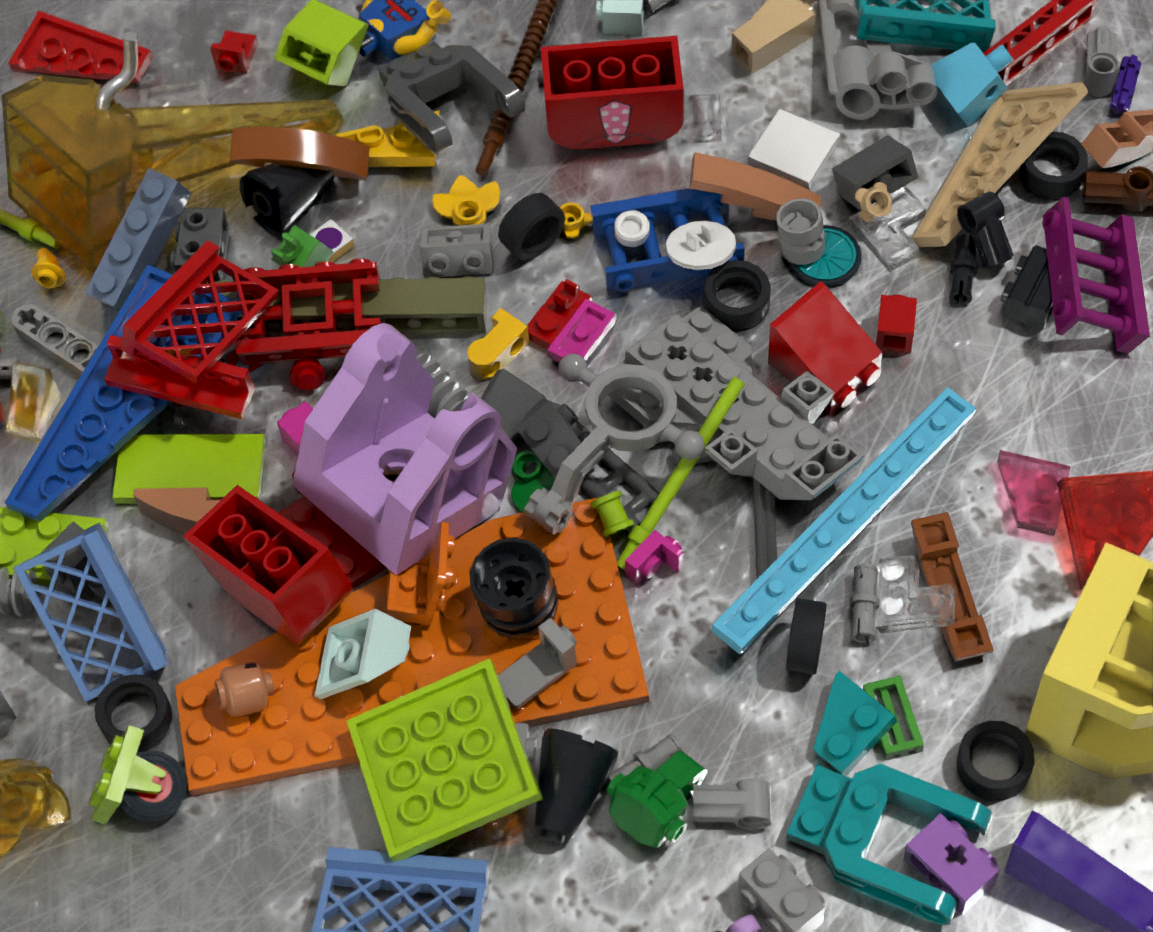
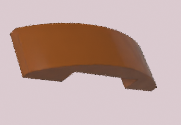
[229,127,369,181]
[911,512,994,661]

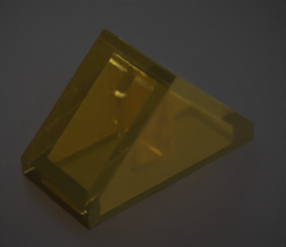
[6,361,61,439]

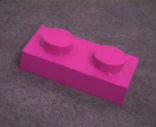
[547,299,616,363]

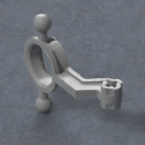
[523,353,705,535]

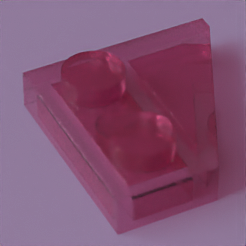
[997,450,1071,536]

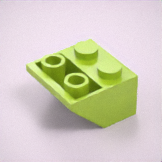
[273,0,369,86]

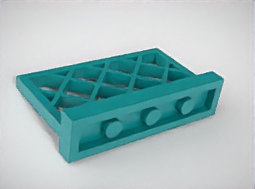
[856,0,996,53]

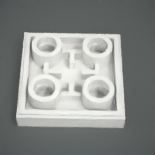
[748,109,840,190]

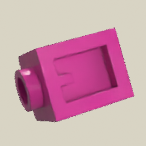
[625,530,684,586]

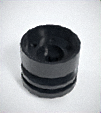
[470,538,559,639]

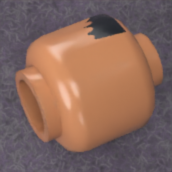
[214,662,274,717]

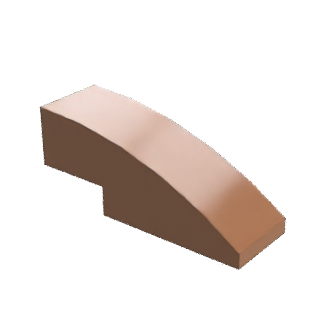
[1081,110,1153,168]
[133,487,220,534]

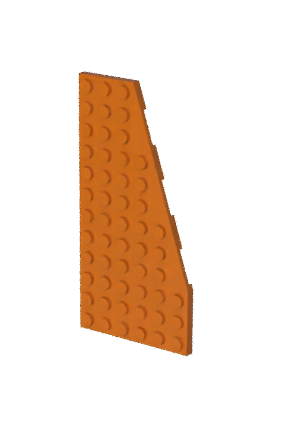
[175,497,649,796]

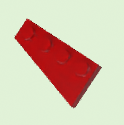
[8,11,154,83]

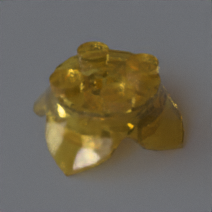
[0,758,71,858]

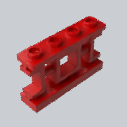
[236,258,381,365]

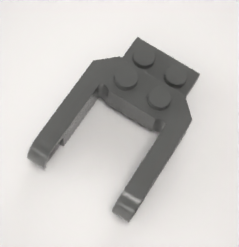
[378,42,525,155]

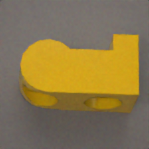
[467,308,530,380]

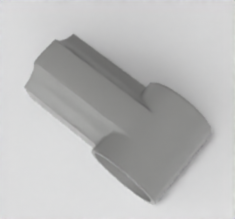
[1084,27,1119,97]
[693,779,771,829]

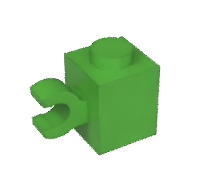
[271,225,333,267]

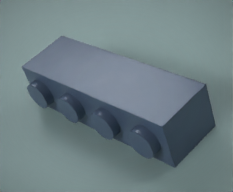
[84,168,192,311]

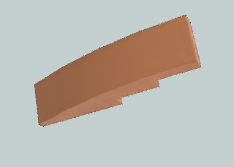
[690,152,821,221]

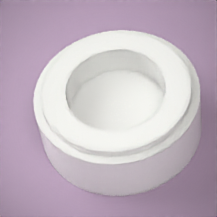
[614,210,649,247]

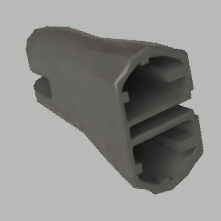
[481,369,547,443]

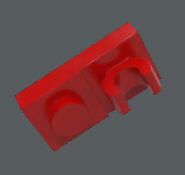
[527,279,592,349]

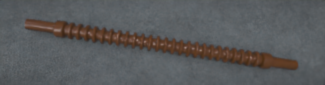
[475,0,559,176]

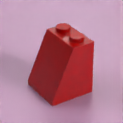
[768,281,882,415]

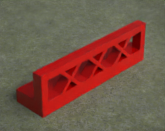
[983,0,1097,86]
[104,335,255,420]

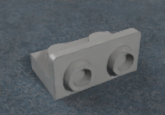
[420,223,492,278]

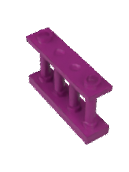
[1042,197,1150,354]

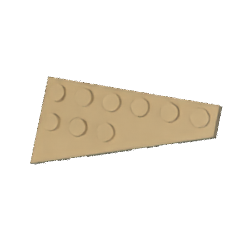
[912,82,1089,247]

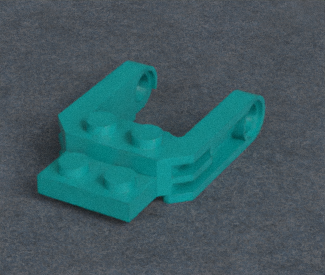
[786,763,993,925]

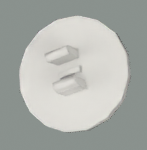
[666,221,736,270]

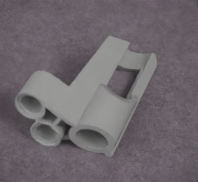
[818,0,937,120]

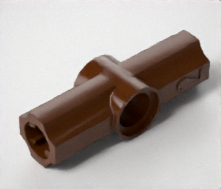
[1082,166,1153,212]

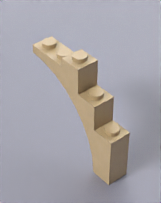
[731,0,818,74]

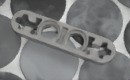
[11,304,98,376]

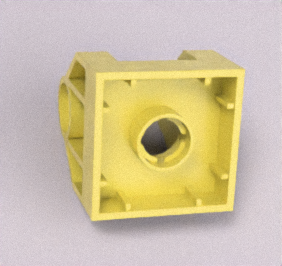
[1025,542,1153,779]

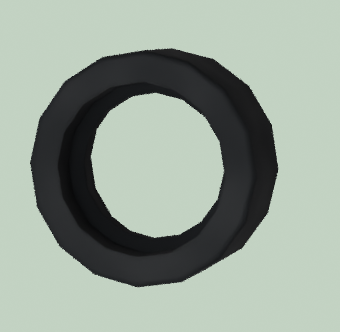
[1019,131,1088,199]
[498,193,566,260]
[703,260,771,330]
[786,598,827,674]
[94,674,173,752]
[957,721,1035,801]

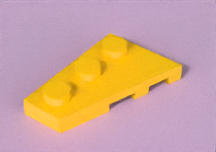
[336,111,440,167]

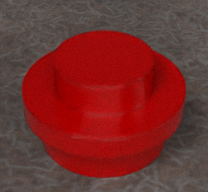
[290,357,326,390]

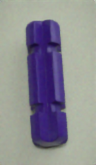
[1110,55,1141,114]

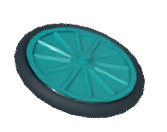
[789,225,862,287]

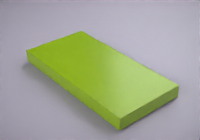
[112,434,266,504]

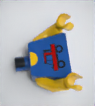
[359,0,451,60]

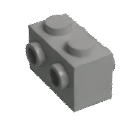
[738,848,825,932]

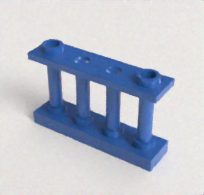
[590,188,745,293]

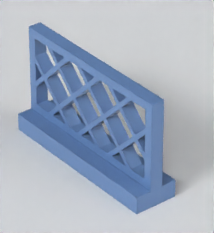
[14,523,169,702]
[311,847,489,932]

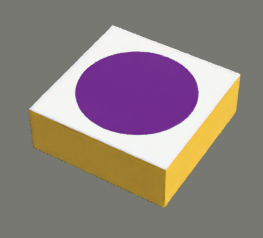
[310,219,354,262]

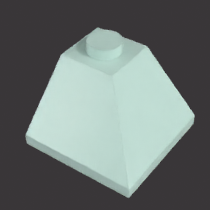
[314,609,411,699]

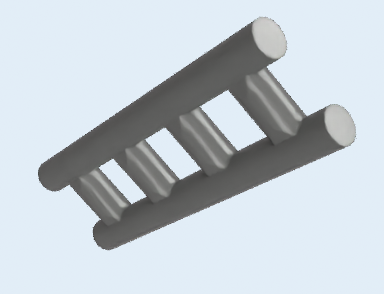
[575,420,660,532]

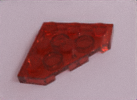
[1057,471,1153,590]

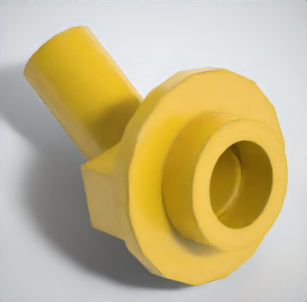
[31,248,66,288]

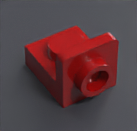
[210,30,258,74]

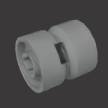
[776,198,826,265]

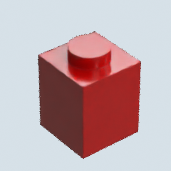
[876,294,917,353]

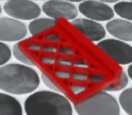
[121,240,278,384]

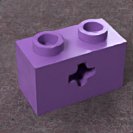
[903,813,1000,915]

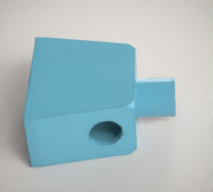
[931,43,1014,127]

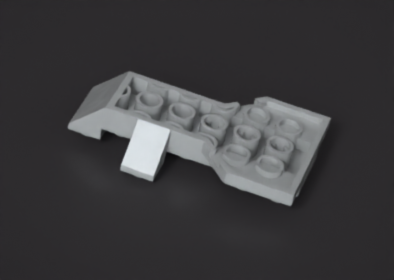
[608,305,864,500]

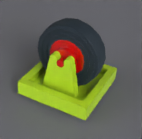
[88,725,187,824]

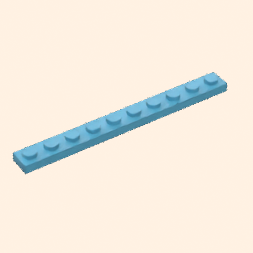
[711,387,976,655]

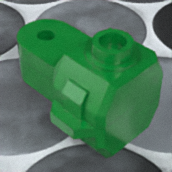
[606,750,707,848]

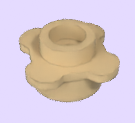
[855,182,892,222]

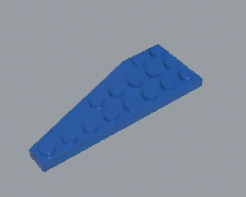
[4,264,241,522]

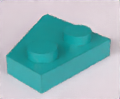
[813,670,897,776]

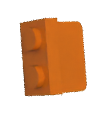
[385,521,455,625]

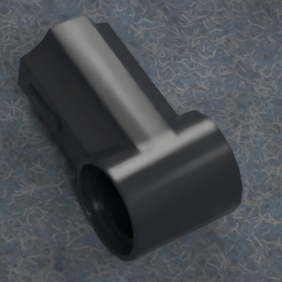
[957,191,1014,268]

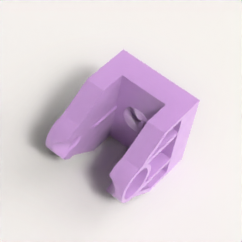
[293,323,517,575]

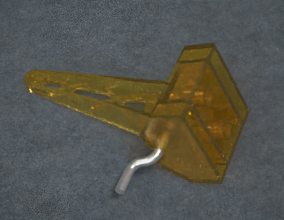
[1,32,343,275]

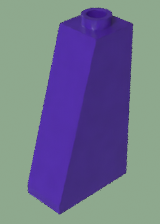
[1004,810,1153,932]

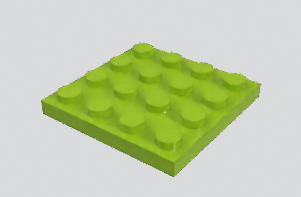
[346,658,543,862]

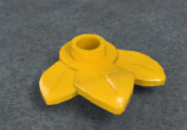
[433,175,500,226]

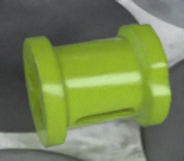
[590,490,635,538]

